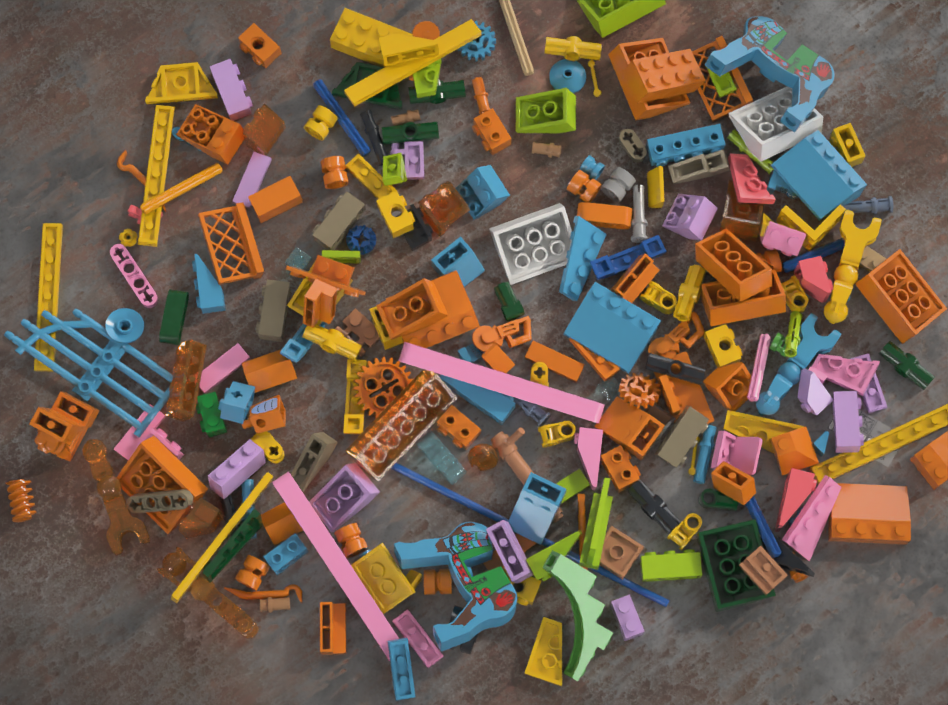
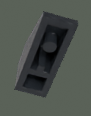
[761,535,815,577]

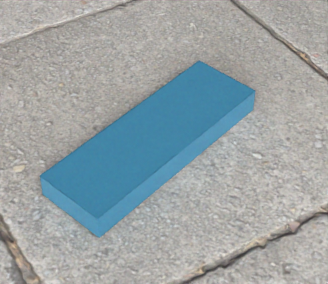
[387,638,416,701]

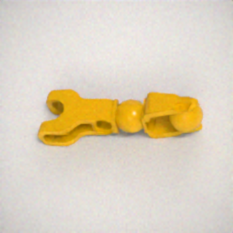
[824,210,882,324]

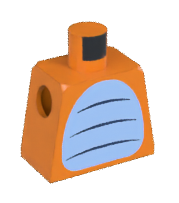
[242,395,286,433]

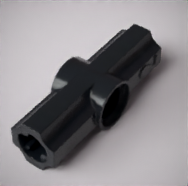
[645,353,706,385]
[628,480,680,534]

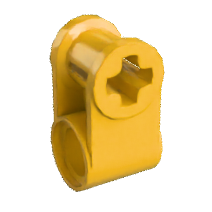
[781,275,808,313]
[639,281,677,314]
[530,362,549,387]
[538,421,575,448]
[250,431,285,464]
[667,513,702,551]

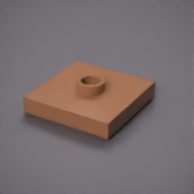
[599,526,644,580]

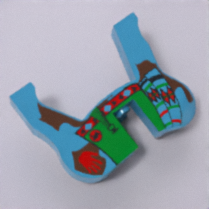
[705,16,835,132]
[394,522,517,652]

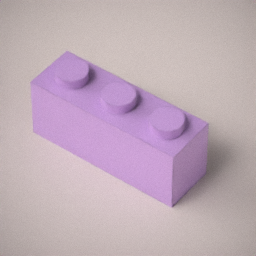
[209,59,253,121]
[832,391,864,453]
[208,439,266,499]
[486,520,534,584]

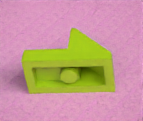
[383,153,407,186]

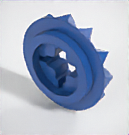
[346,225,376,255]

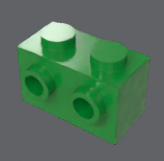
[195,392,228,438]

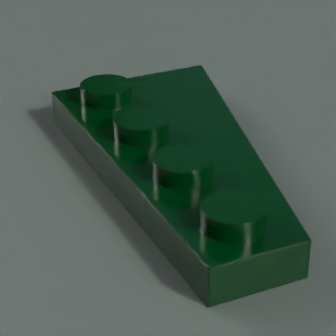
[202,509,263,583]

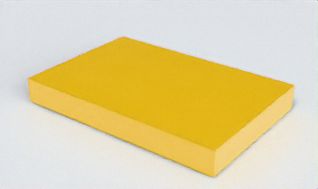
[351,543,415,614]

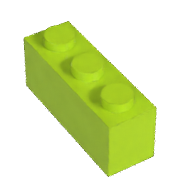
[640,549,702,582]

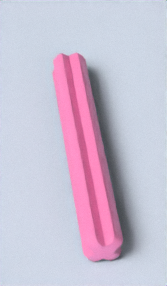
[747,334,771,402]

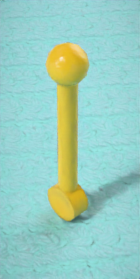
[588,60,601,97]
[688,436,700,476]

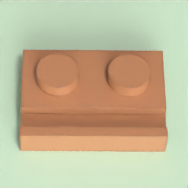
[739,546,788,595]

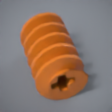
[6,479,37,522]

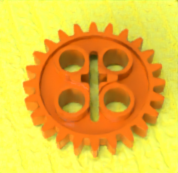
[352,357,415,420]

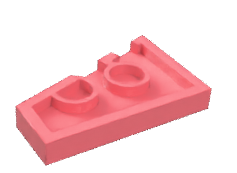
[728,153,776,204]

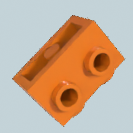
[472,108,512,155]
[437,405,481,450]
[600,445,641,493]
[711,461,756,505]

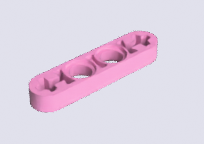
[110,244,158,308]

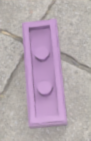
[232,152,272,210]
[851,353,887,414]

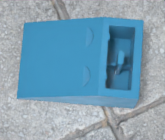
[508,472,566,545]

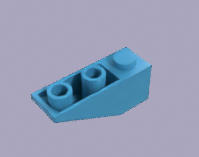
[192,254,226,314]

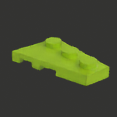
[413,58,442,98]

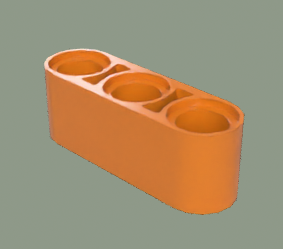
[577,202,632,230]

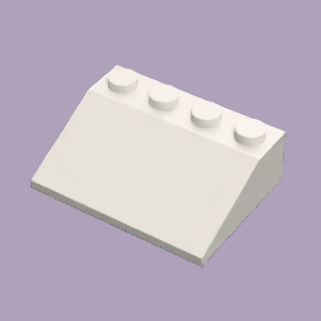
[729,87,823,161]
[489,203,572,285]

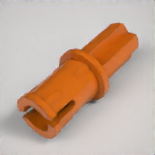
[472,77,490,115]

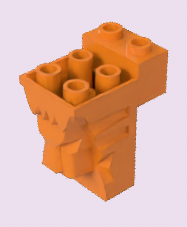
[29,391,100,462]

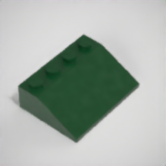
[696,519,776,612]

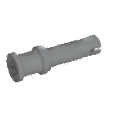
[631,185,648,243]

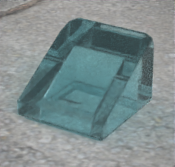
[596,377,620,404]

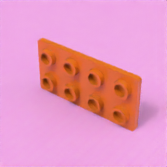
[286,255,366,298]
[654,351,714,424]

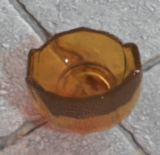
[467,444,499,471]

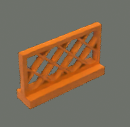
[692,36,753,122]
[198,202,264,285]

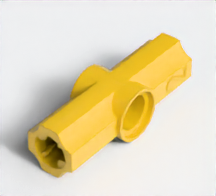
[544,36,602,61]
[673,264,706,322]
[303,324,362,361]

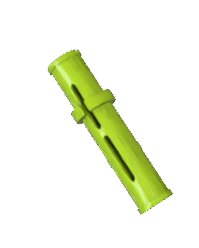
[727,129,774,175]
[784,311,802,358]

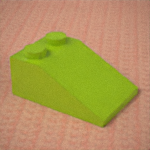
[516,88,576,133]
[526,530,582,582]

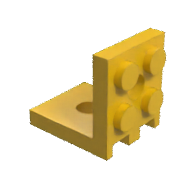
[776,205,846,252]

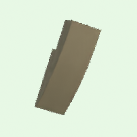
[668,149,730,184]

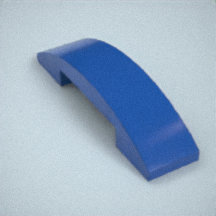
[590,235,667,280]

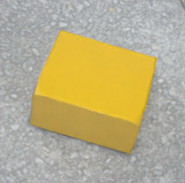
[405,570,423,590]

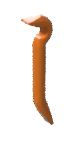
[117,150,166,212]
[578,494,588,570]
[224,584,302,603]

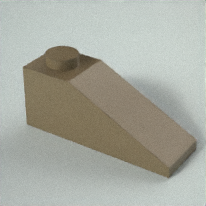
[291,432,338,492]

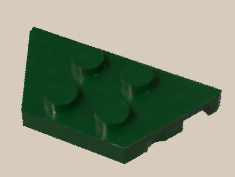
[332,62,403,109]

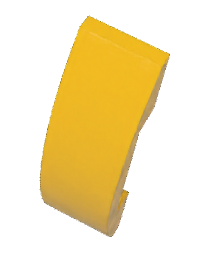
[343,359,367,434]

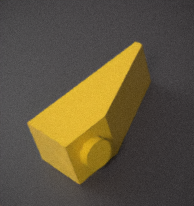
[378,34,439,66]

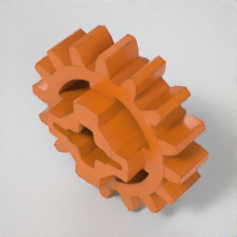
[618,372,661,409]

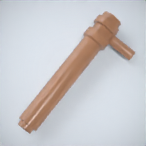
[490,428,564,523]

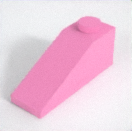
[574,427,603,491]

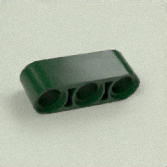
[159,289,189,345]

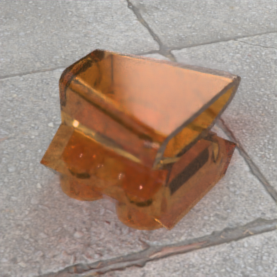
[417,181,470,237]

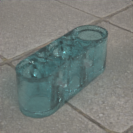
[416,431,467,485]

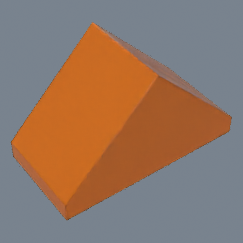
[481,343,515,373]

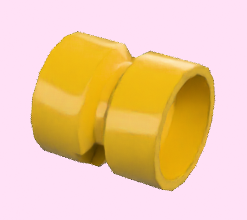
[304,105,338,141]

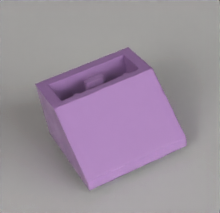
[662,194,718,241]

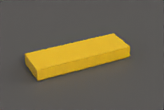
[345,153,398,199]

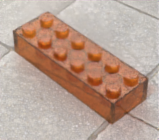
[345,369,457,482]

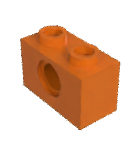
[238,23,281,69]

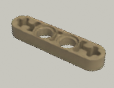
[126,489,193,513]

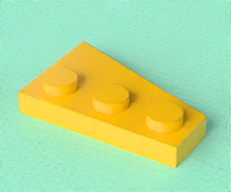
[524,617,562,687]

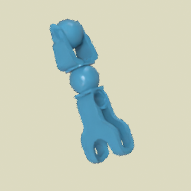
[756,313,841,416]

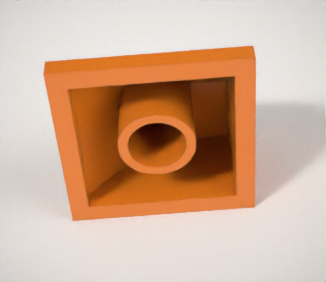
[703,362,751,412]
[769,427,819,476]

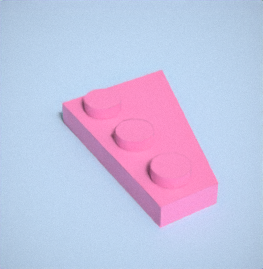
[812,354,880,396]

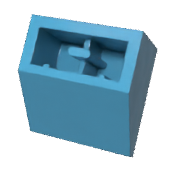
[455,165,510,220]
[431,236,485,287]

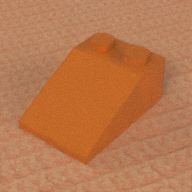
[376,278,448,340]
[910,431,948,490]

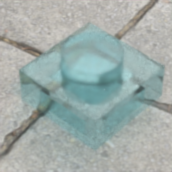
[285,247,312,270]

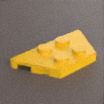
[145,62,218,104]

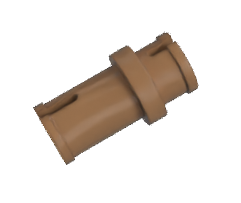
[391,109,421,126]
[532,142,562,158]
[260,597,290,613]

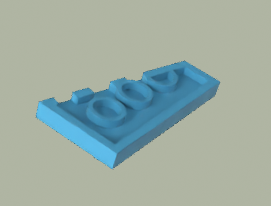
[559,216,607,301]

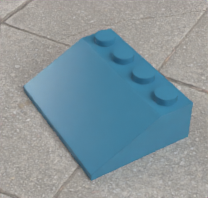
[771,130,867,221]
[563,282,661,374]

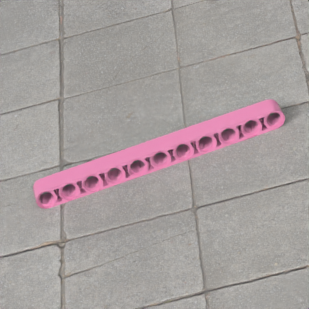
[399,342,605,423]
[272,471,399,661]

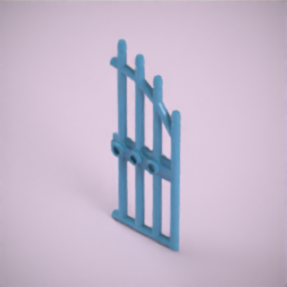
[4,309,182,438]

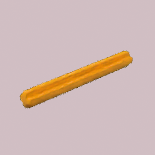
[140,163,222,214]

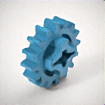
[457,21,496,62]

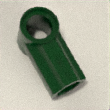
[494,282,525,322]
[698,488,738,511]

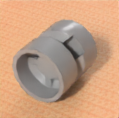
[600,167,636,203]

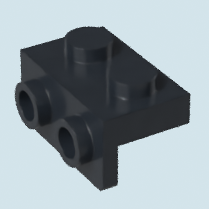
[395,204,433,251]

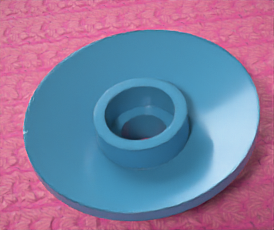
[549,59,586,94]
[105,308,144,344]

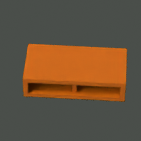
[248,176,303,223]
[610,253,659,303]
[303,279,338,328]
[241,349,297,393]
[261,502,303,546]
[320,602,346,655]

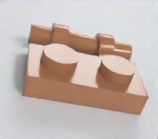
[335,308,380,357]

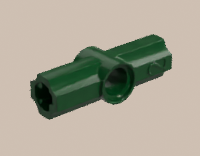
[408,80,466,104]
[382,122,439,144]
[879,341,935,390]

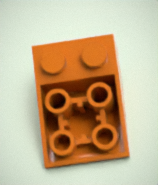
[176,104,247,165]
[594,396,665,460]

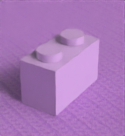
[610,594,645,641]

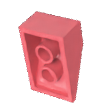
[774,468,817,532]

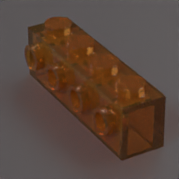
[166,339,207,422]

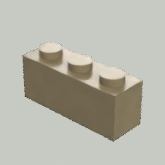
[312,191,366,250]
[256,279,291,342]
[654,406,709,468]

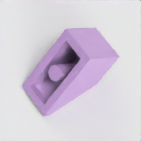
[797,369,833,415]

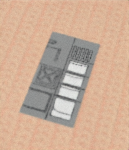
[822,409,898,467]

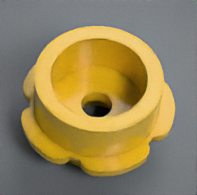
[119,229,138,247]

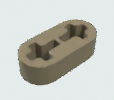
[619,129,647,162]

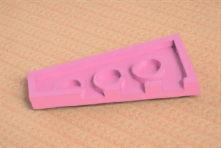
[782,475,841,561]

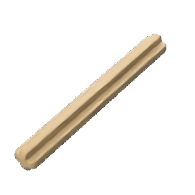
[499,0,534,76]

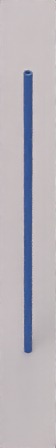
[387,460,670,607]

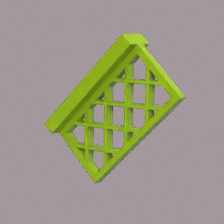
[579,478,613,570]

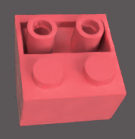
[794,256,833,303]

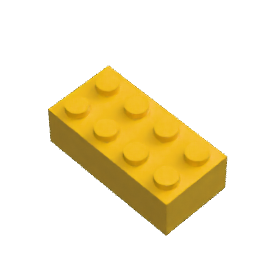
[330,8,413,67]

